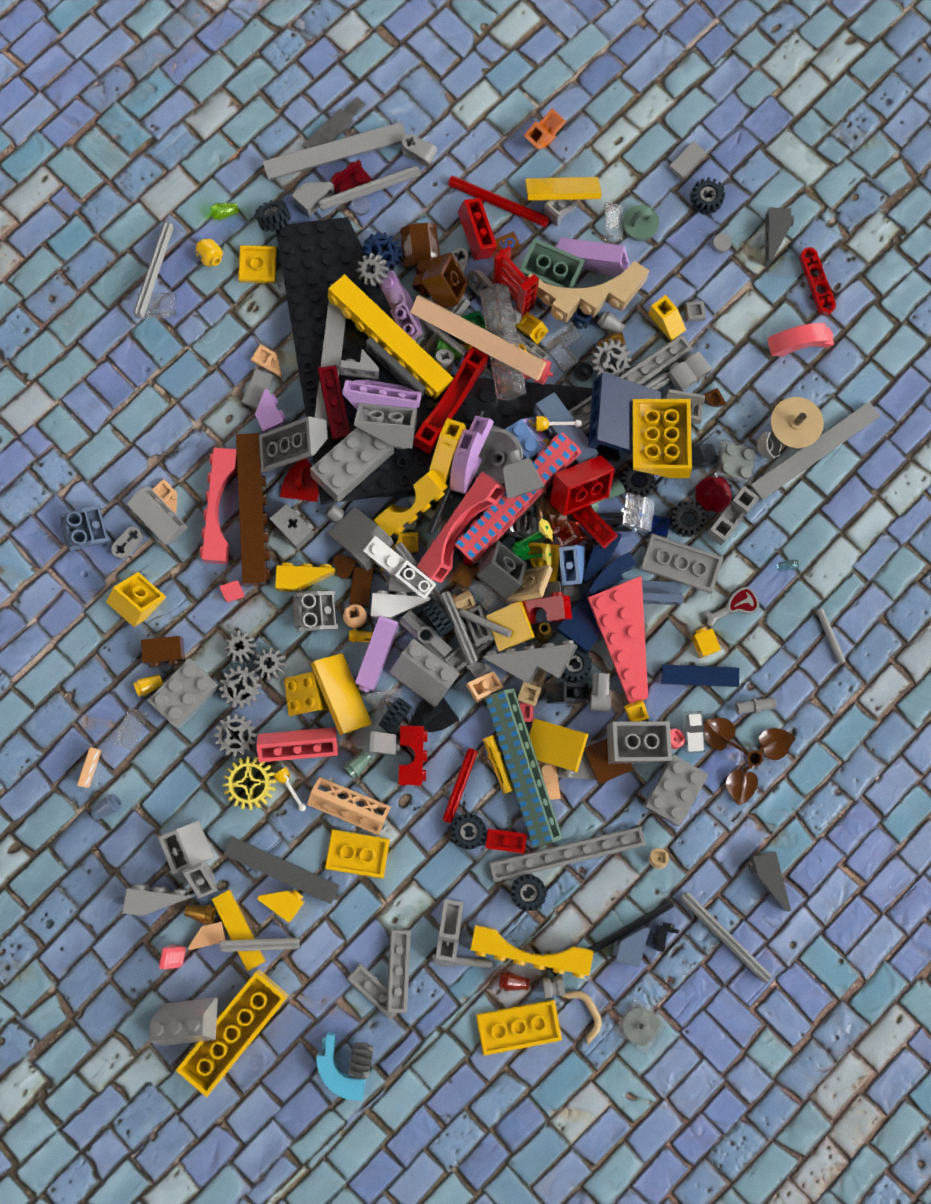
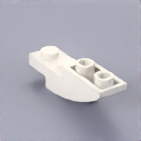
[362,536,436,600]

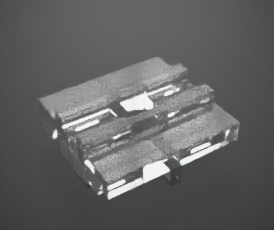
[622,493,655,533]

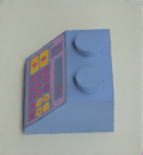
[505,417,551,462]

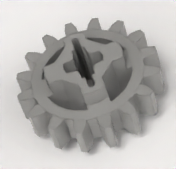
[590,339,632,377]
[219,666,263,709]
[214,714,258,757]

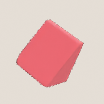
[220,580,244,602]

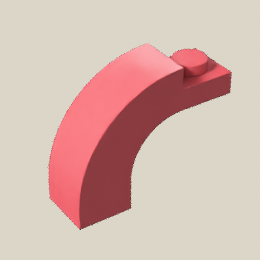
[767,323,834,357]

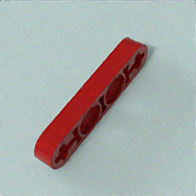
[799,247,836,316]

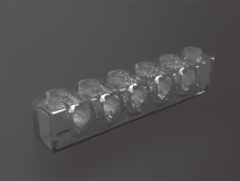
[480,283,526,401]

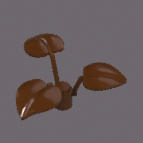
[703,717,795,805]

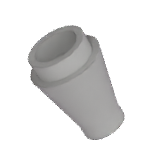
[597,311,626,333]

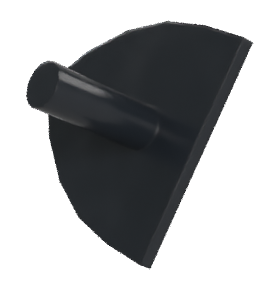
[412,697,459,732]

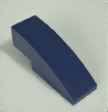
[582,531,622,584]
[584,552,637,598]

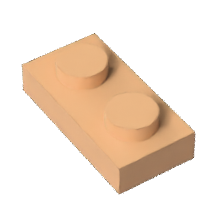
[538,761,561,800]

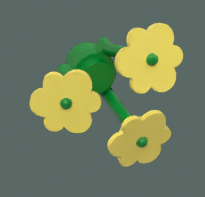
[512,518,554,565]

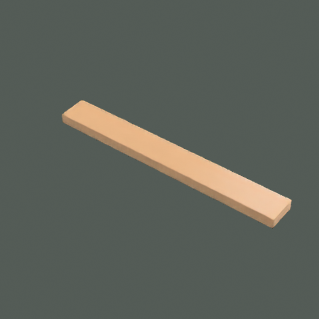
[410,295,547,380]

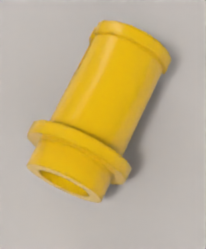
[349,628,373,643]

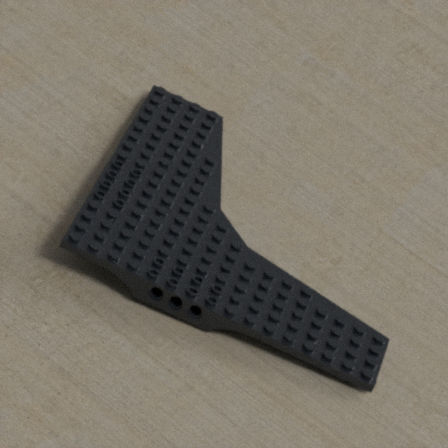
[275,217,620,505]

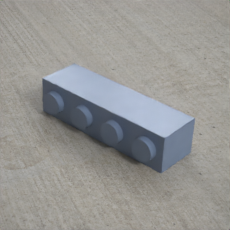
[534,392,598,467]

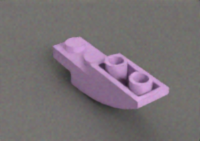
[379,270,423,339]
[450,416,494,494]

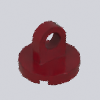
[695,476,732,513]

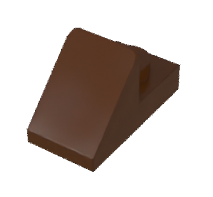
[542,493,569,533]

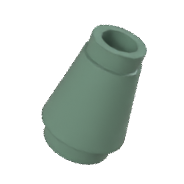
[343,750,372,779]

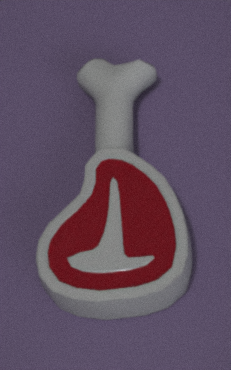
[704,587,759,627]

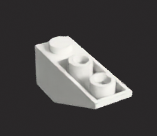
[371,590,430,620]

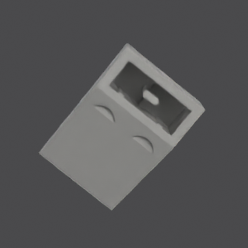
[123,883,194,916]

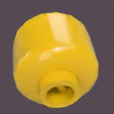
[195,239,223,267]

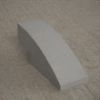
[434,899,464,968]

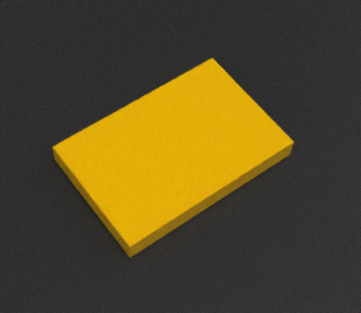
[529,718,589,772]
[325,829,390,879]

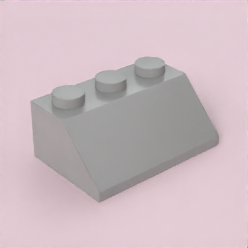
[389,639,460,707]
[149,997,218,1046]

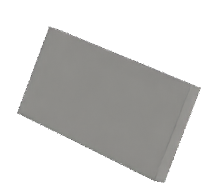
[639,533,724,594]

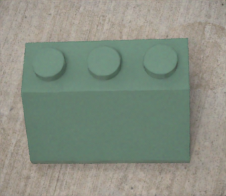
[519,238,585,288]

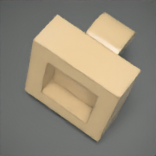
[452,589,476,612]

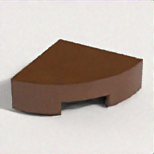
[703,387,726,407]

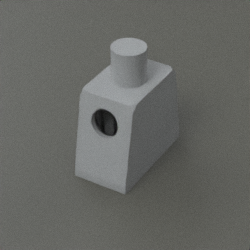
[503,450,545,499]

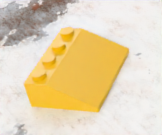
[633,399,692,478]

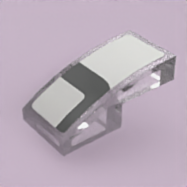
[682,711,706,754]

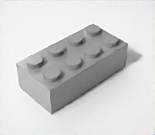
[310,427,394,503]

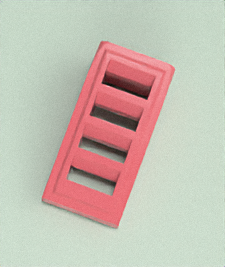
[159,944,186,969]

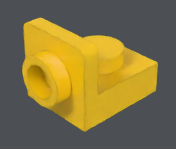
[515,312,548,344]

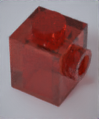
[553,521,587,547]

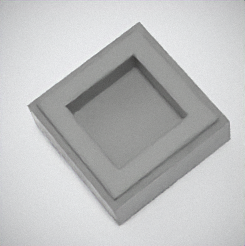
[684,301,706,322]

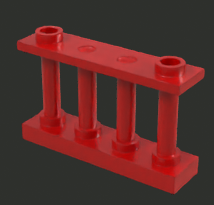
[492,246,539,318]

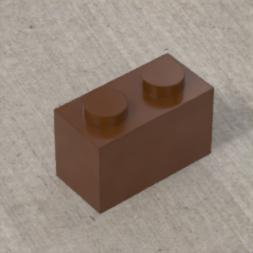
[141,636,185,668]

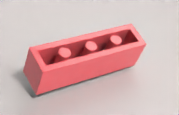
[257,727,338,762]

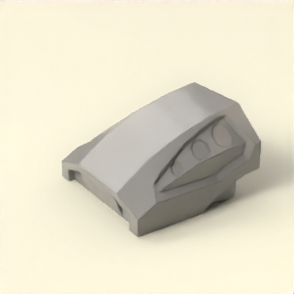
[292,591,338,632]

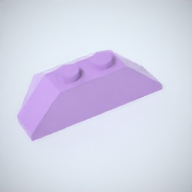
[343,380,422,409]

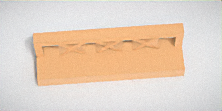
[307,777,391,835]

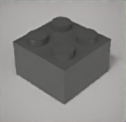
[477,541,527,598]

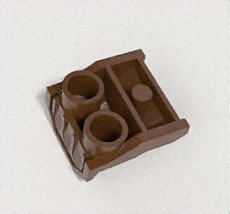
[400,222,440,269]

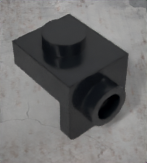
[651,922,679,952]

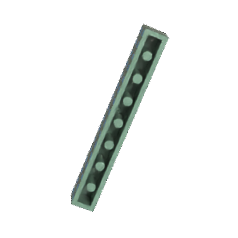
[485,688,563,848]

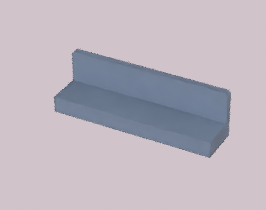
[608,579,683,606]

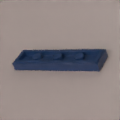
[661,664,739,687]

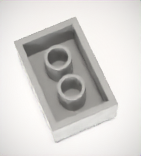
[148,658,221,729]
[606,721,672,764]
[643,755,709,826]

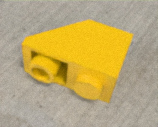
[648,295,686,341]

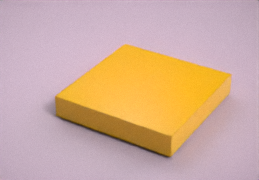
[238,245,278,284]
[486,601,535,652]

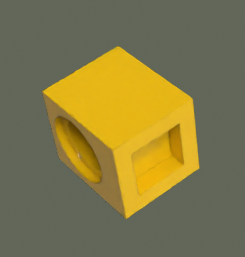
[691,627,721,658]

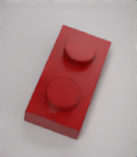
[485,829,527,854]

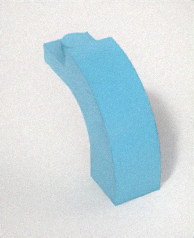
[317,1032,365,1101]

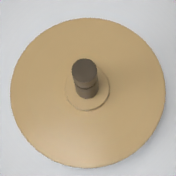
[771,397,824,448]

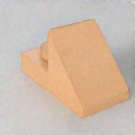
[466,671,504,703]

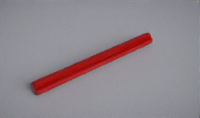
[448,176,549,227]

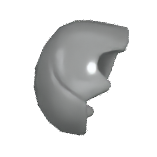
[757,430,782,459]

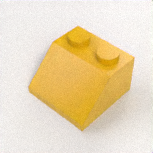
[106,572,166,627]

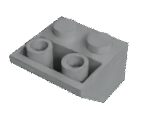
[158,821,214,875]

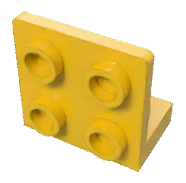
[284,672,329,716]

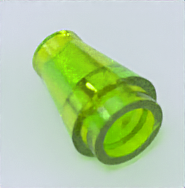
[210,202,239,221]

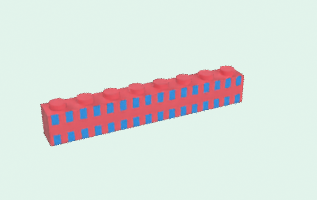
[455,432,582,564]

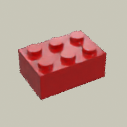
[550,455,615,516]

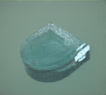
[777,560,799,571]

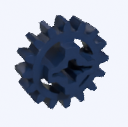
[362,232,402,272]

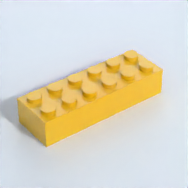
[175,969,289,1097]

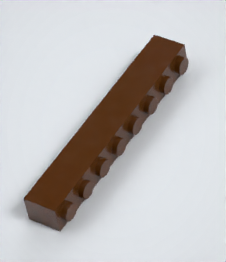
[236,433,271,587]

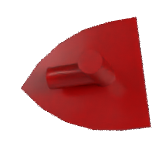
[280,458,319,502]

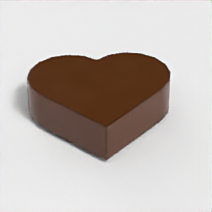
[333,554,357,580]

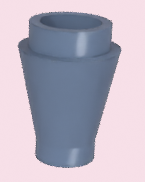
[91,793,122,820]

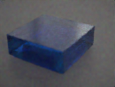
[648,515,670,538]

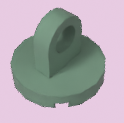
[622,205,659,241]

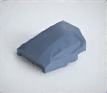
[60,505,110,552]

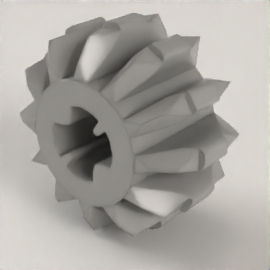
[357,253,389,286]
[223,630,257,664]
[253,647,287,681]

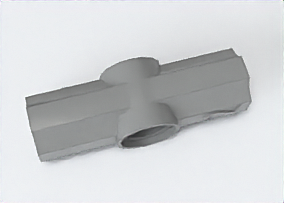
[399,610,452,660]

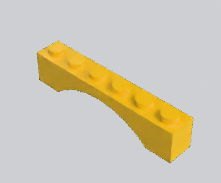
[470,925,594,979]

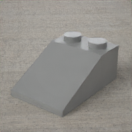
[354,403,417,449]
[328,507,394,571]

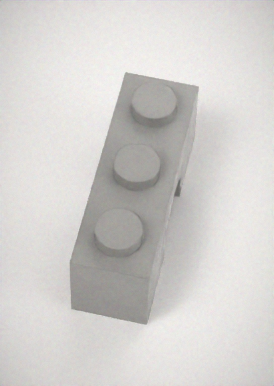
[706,486,759,546]

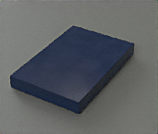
[556,592,601,654]

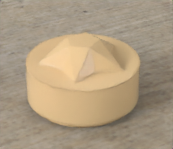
[649,848,669,869]

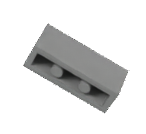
[127,487,188,545]

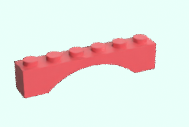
[199,448,238,565]
[417,472,506,583]

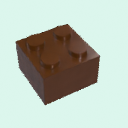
[422,252,469,308]

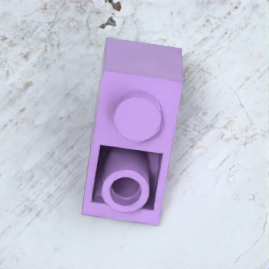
[255,389,286,433]

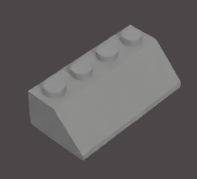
[259,416,328,473]

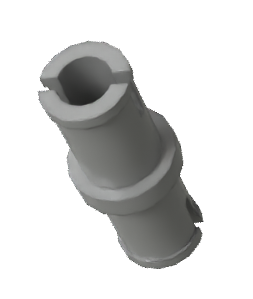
[735,697,776,715]

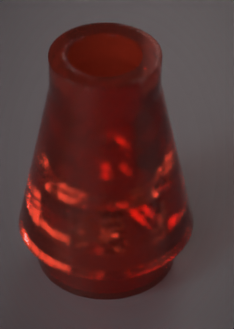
[499,971,530,991]

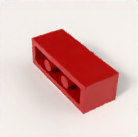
[458,198,497,260]

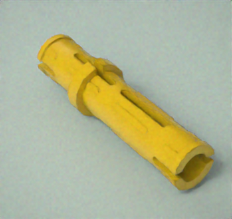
[482,735,515,794]

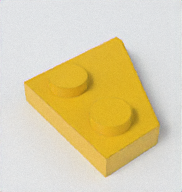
[528,542,561,583]

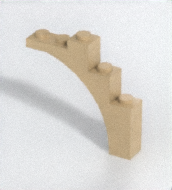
[528,261,650,323]

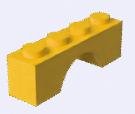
[374,469,448,536]

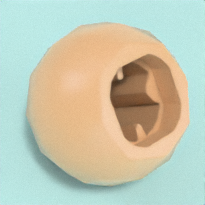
[343,604,367,628]

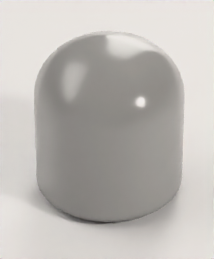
[325,503,344,522]

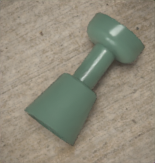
[589,477,625,512]

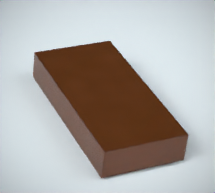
[349,567,373,608]

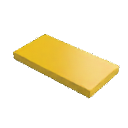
[525,177,602,200]
[310,653,372,736]
[476,999,562,1056]

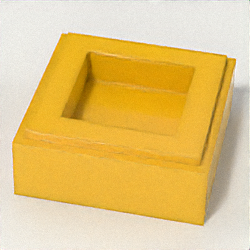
[624,699,649,722]

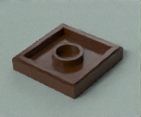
[584,739,634,785]

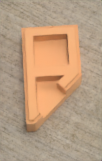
[250,344,282,378]
[152,479,178,514]
[188,922,226,950]

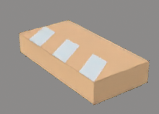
[77,747,102,788]

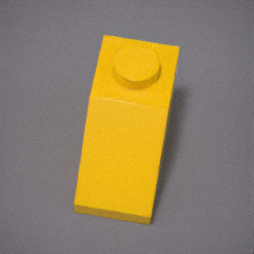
[257,890,305,923]

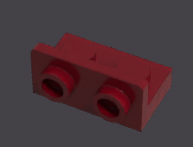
[330,159,373,204]

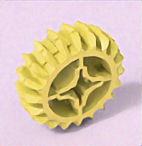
[223,756,277,810]

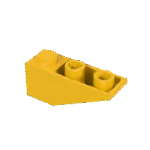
[429,418,467,483]
[275,563,336,592]

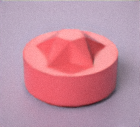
[670,729,685,749]

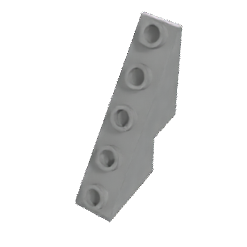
[483,640,578,684]

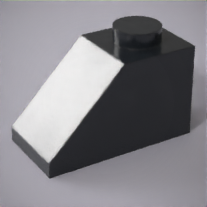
[691,444,720,472]
[546,682,589,704]

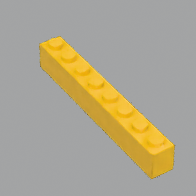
[328,274,453,400]

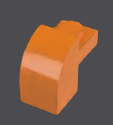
[524,108,566,149]

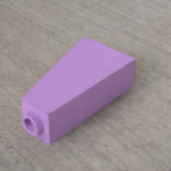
[555,238,630,277]
[355,615,399,693]

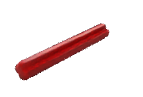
[442,748,477,823]

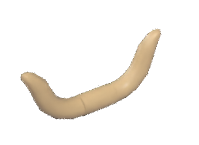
[563,991,602,1045]

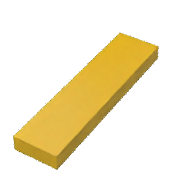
[212,890,266,971]

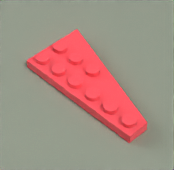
[587,576,648,704]

